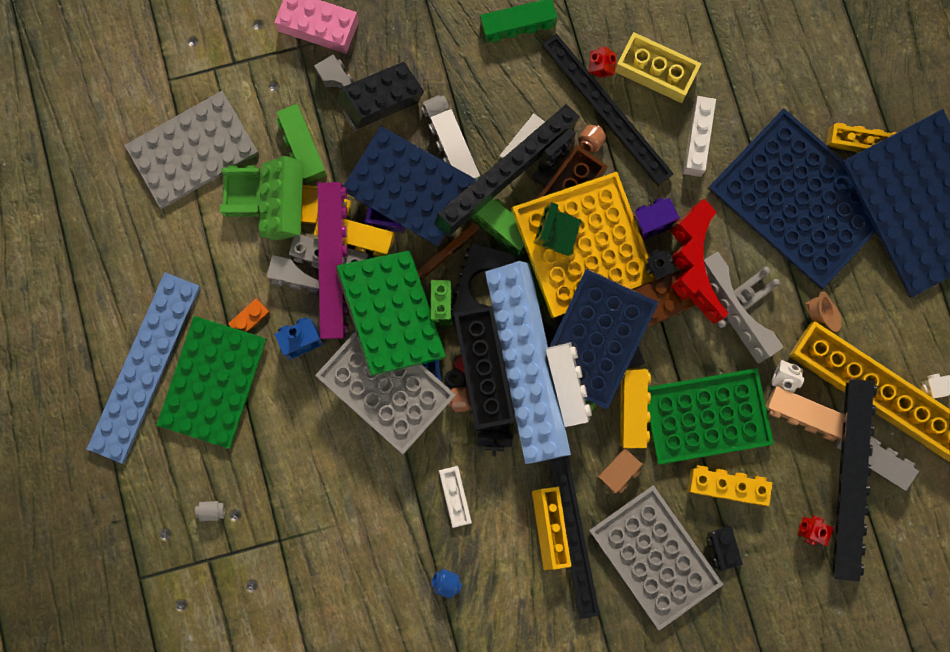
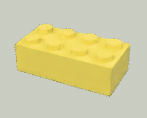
[615,32,701,103]

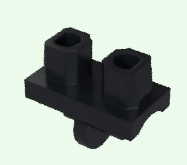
[477,426,513,457]

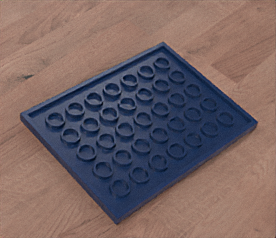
[708,108,876,290]
[842,109,950,297]

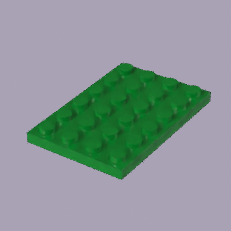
[336,250,446,377]
[156,316,267,449]
[647,368,774,465]

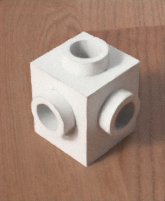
[771,360,804,393]

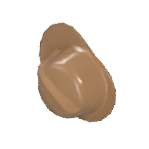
[805,291,842,332]

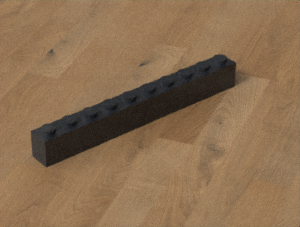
[434,104,580,237]
[832,378,877,581]

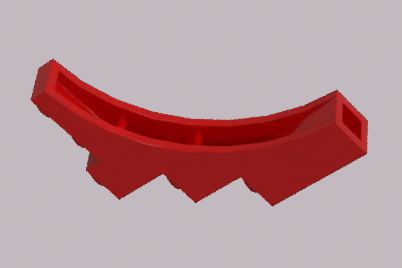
[670,198,729,324]

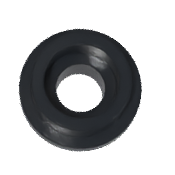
[445,369,464,388]

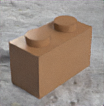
[597,448,643,494]

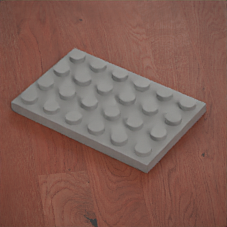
[125,91,259,209]
[315,331,456,455]
[589,485,724,631]

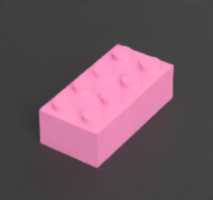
[274,0,359,54]

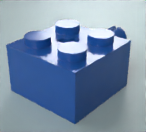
[274,317,325,360]

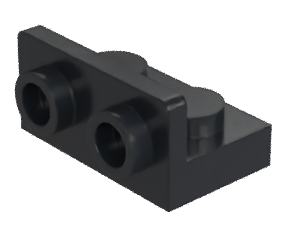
[706,526,743,571]

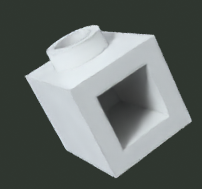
[921,374,950,399]

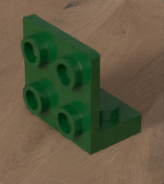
[533,202,581,256]

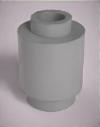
[420,95,450,119]
[195,501,225,522]

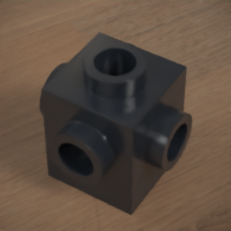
[644,249,675,280]

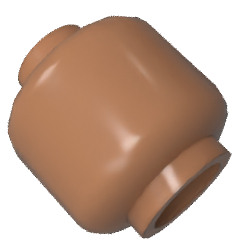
[578,125,606,153]
[448,386,472,412]

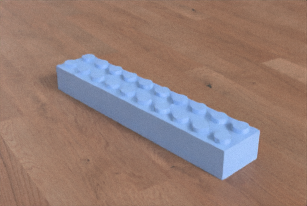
[485,261,571,464]

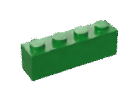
[480,0,557,43]

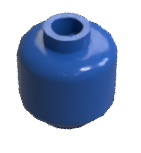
[431,569,462,598]

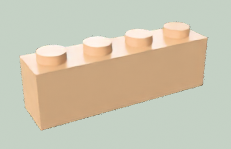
[766,386,843,441]

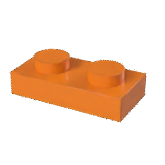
[228,298,270,333]

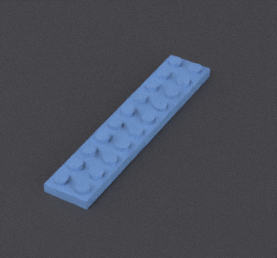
[87,272,201,464]

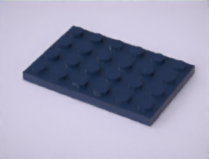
[344,126,477,247]
[550,268,659,409]

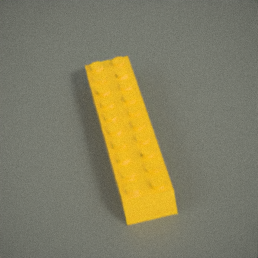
[789,321,950,462]

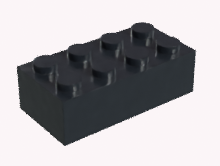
[338,61,424,129]

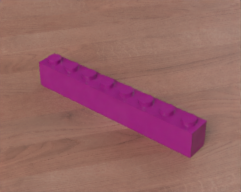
[318,182,349,339]

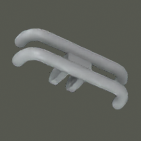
[718,267,780,328]

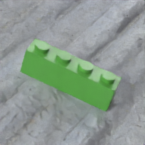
[276,104,327,184]

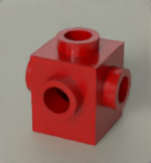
[589,47,617,78]
[797,515,834,546]

